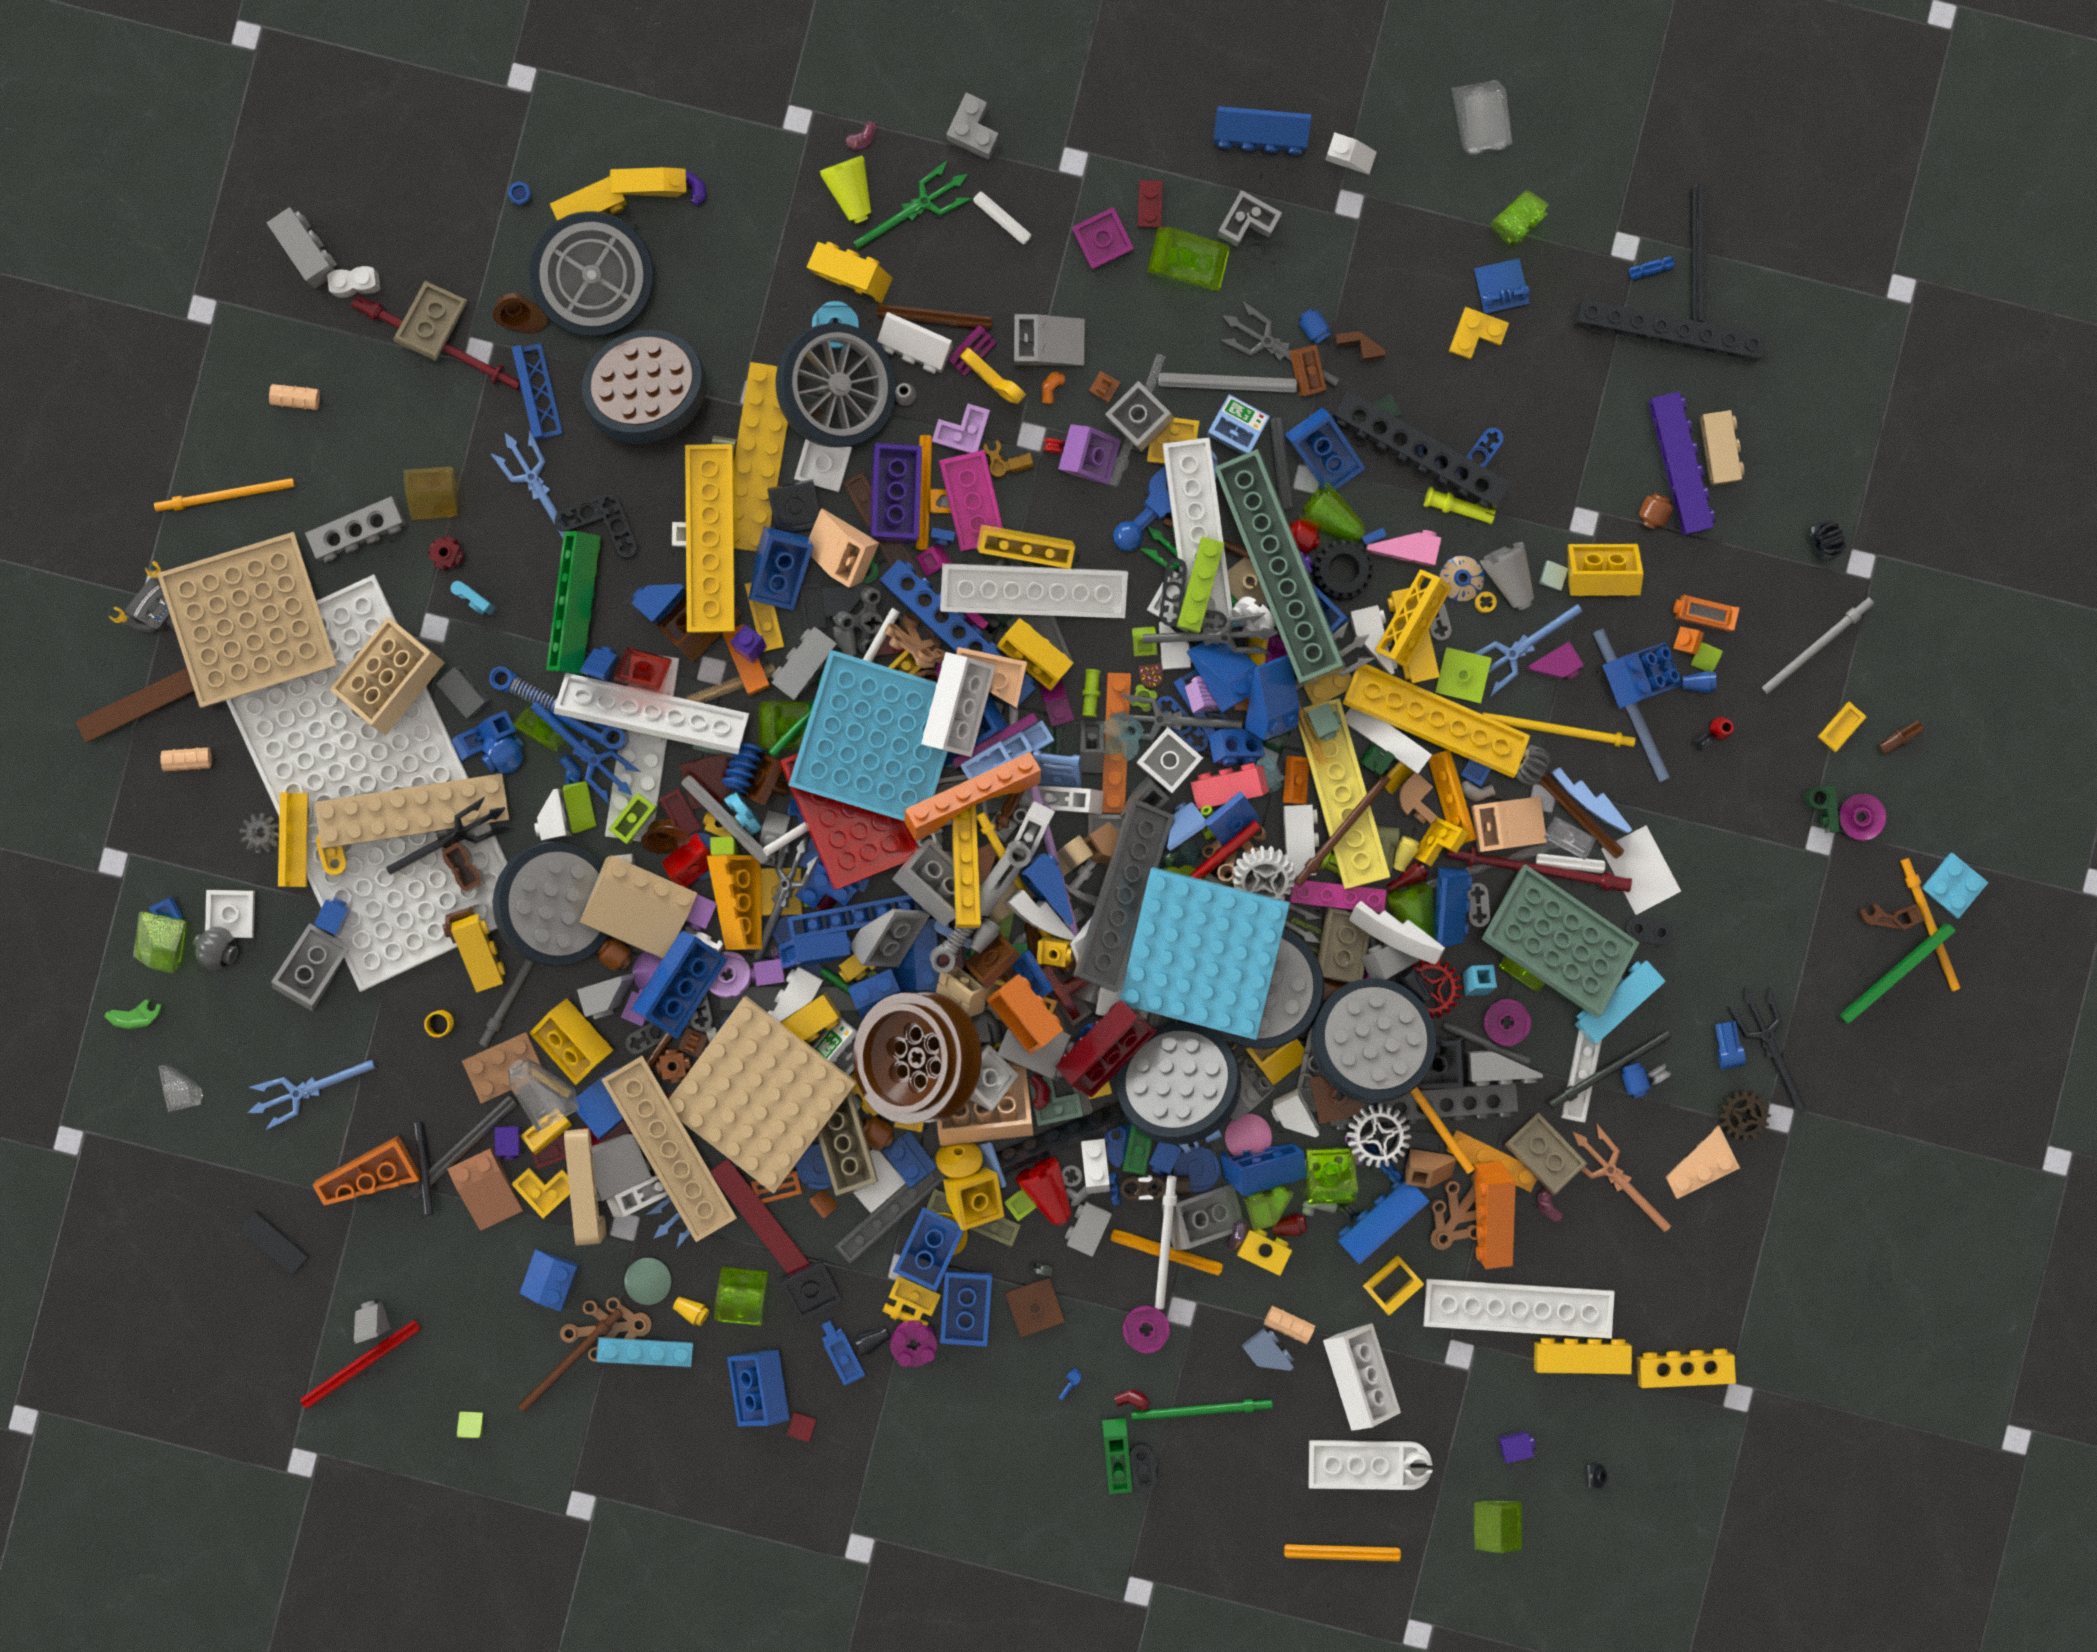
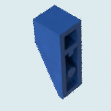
[580,646,619,683]

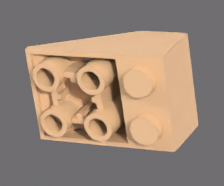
[809,508,879,588]
[1471,796,1547,852]

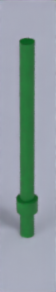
[1131,1399,1273,1421]

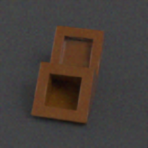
[1334,331,1386,362]

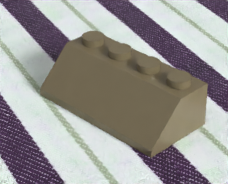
[818,1091,879,1196]

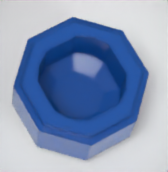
[508,181,532,206]

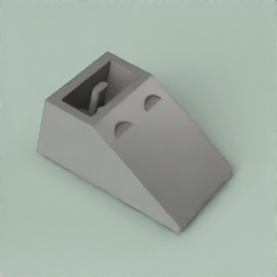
[1014,314,1085,366]
[1466,1051,1543,1086]

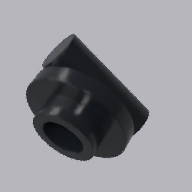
[1586,1464,1607,1489]

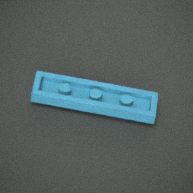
[596,1337,693,1367]

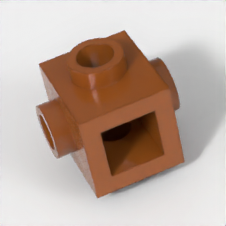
[656,1049,691,1083]

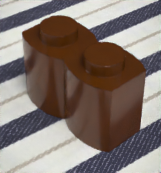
[442,843,485,892]

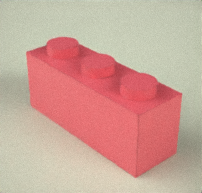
[1190,762,1269,809]

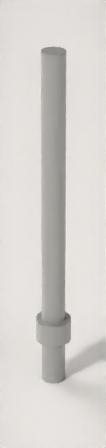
[1761,597,1874,694]

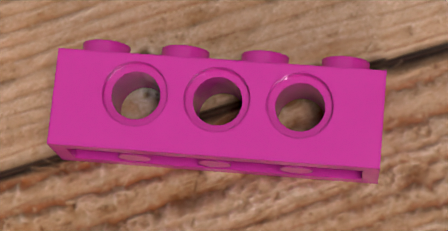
[1289,879,1387,913]

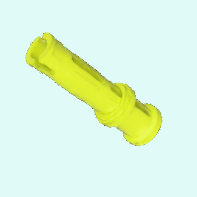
[1423,486,1496,524]

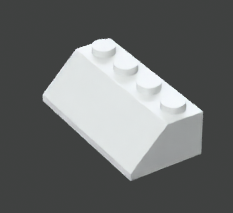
[921,652,996,757]
[1323,1323,1401,1431]

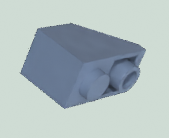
[1242,1328,1294,1371]

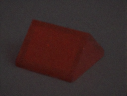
[614,647,672,694]

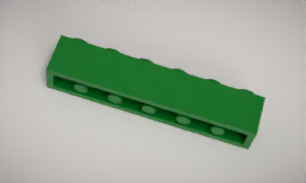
[546,531,600,675]

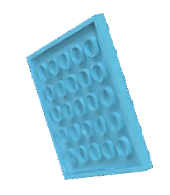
[788,650,948,821]
[1120,867,1290,1040]

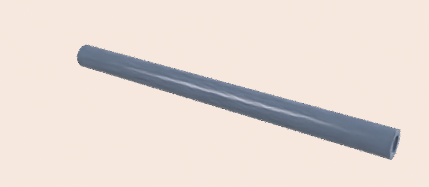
[1593,628,1670,782]

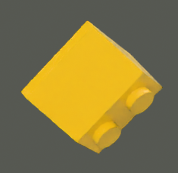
[943,1166,1004,1231]

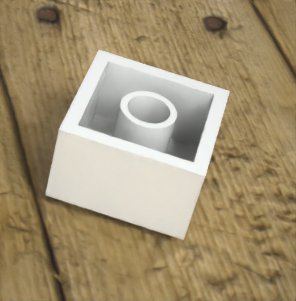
[1136,727,1203,794]

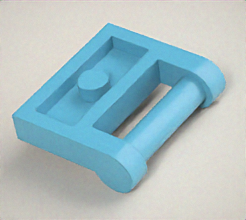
[451,581,496,615]

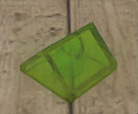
[513,703,571,752]
[1474,1501,1522,1553]

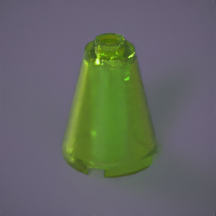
[1299,482,1365,542]
[1386,884,1434,939]

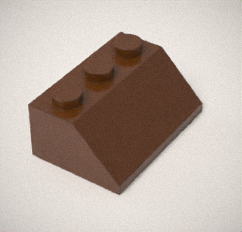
[657,596,742,662]

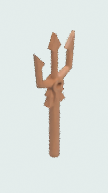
[1573,1122,1671,1232]

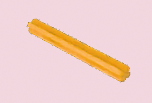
[916,435,932,551]
[1110,1229,1223,1276]
[1284,1544,1401,1562]

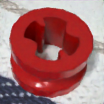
[1043,438,1065,454]

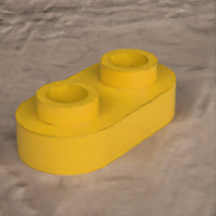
[316,834,347,875]

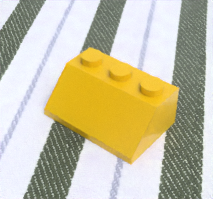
[1568,544,1643,596]
[529,998,614,1085]

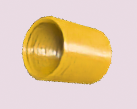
[424,1010,454,1037]

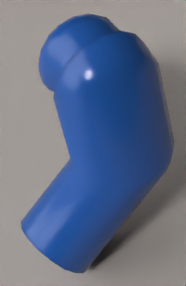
[558,753,581,785]

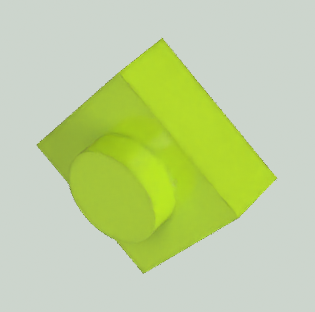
[1004,1189,1037,1221]

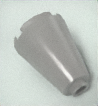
[1480,542,1534,610]

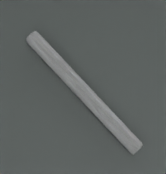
[1158,373,1297,393]

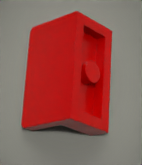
[662,833,712,888]

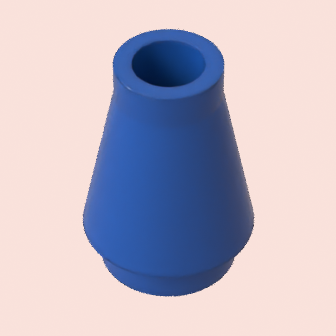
[1683,670,1717,694]

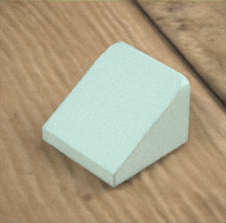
[1539,560,1568,591]

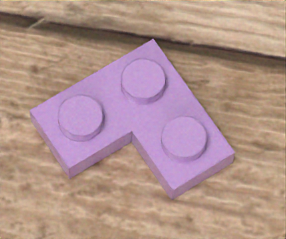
[932,404,990,453]

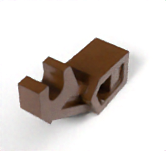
[1859,903,1924,930]

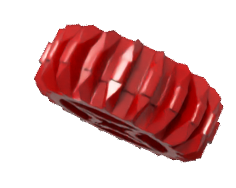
[1400,958,1463,1020]

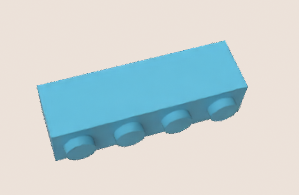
[1574,960,1666,1045]

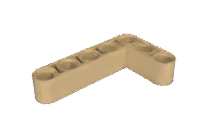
[988,835,1093,924]
[564,1128,606,1246]

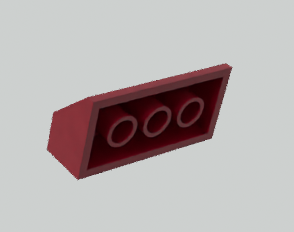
[1055,1000,1157,1097]

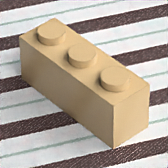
[1699,410,1744,486]

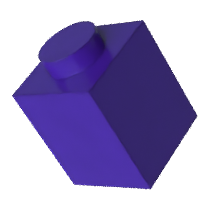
[730,624,767,664]
[495,1126,522,1160]
[1498,1431,1536,1463]

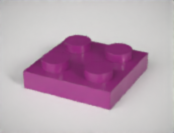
[1072,207,1134,270]

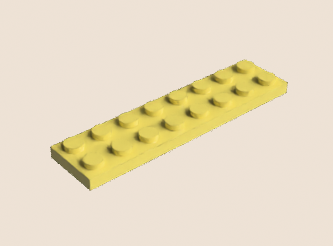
[1298,698,1390,890]

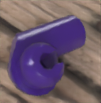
[686,171,706,206]

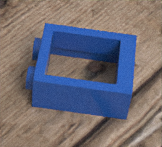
[778,931,851,969]

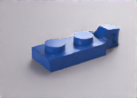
[822,1320,866,1386]

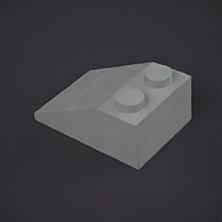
[851,909,931,967]
[271,923,350,1012]
[1161,1184,1246,1250]

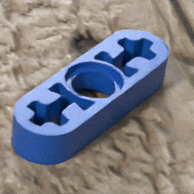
[1157,696,1208,752]

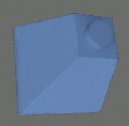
[1166,801,1207,852]

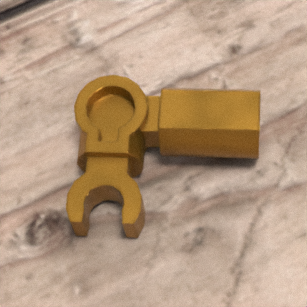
[983,440,1034,479]

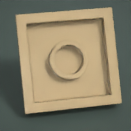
[1227,558,1266,606]

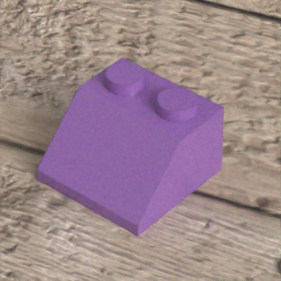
[1058,424,1121,485]

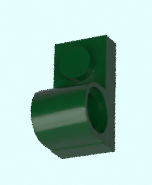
[1359,743,1395,779]
[1804,785,1839,833]

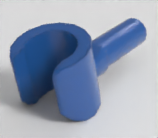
[1059,1368,1082,1401]

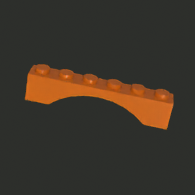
[905,752,1041,841]

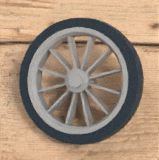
[775,323,896,447]

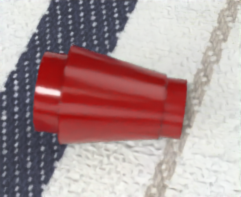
[1710,717,1734,740]

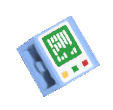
[1207,394,1270,455]

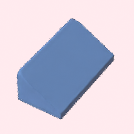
[977,1141,1007,1188]

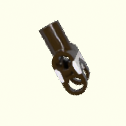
[1120,1175,1190,1200]

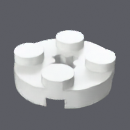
[1231,597,1276,639]

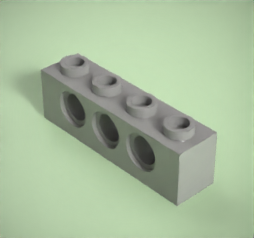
[305,496,406,562]

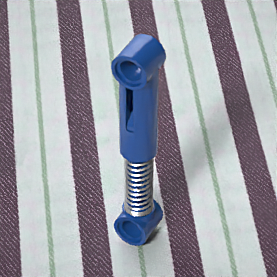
[489,666,629,751]

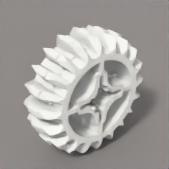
[1232,845,1296,901]
[1347,1103,1411,1168]

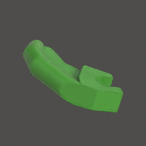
[105,999,163,1030]

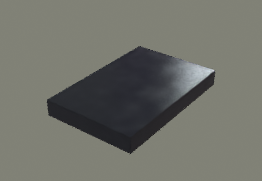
[1370,1126,1445,1177]

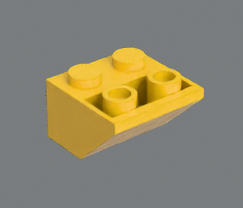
[1244,1039,1305,1085]

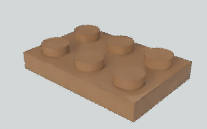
[462,1032,546,1103]

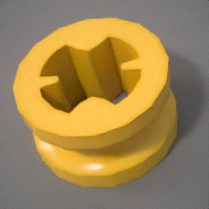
[1474,591,1497,613]

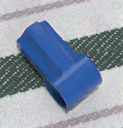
[1715,1021,1746,1070]

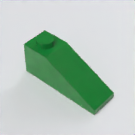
[1102,1418,1132,1494]

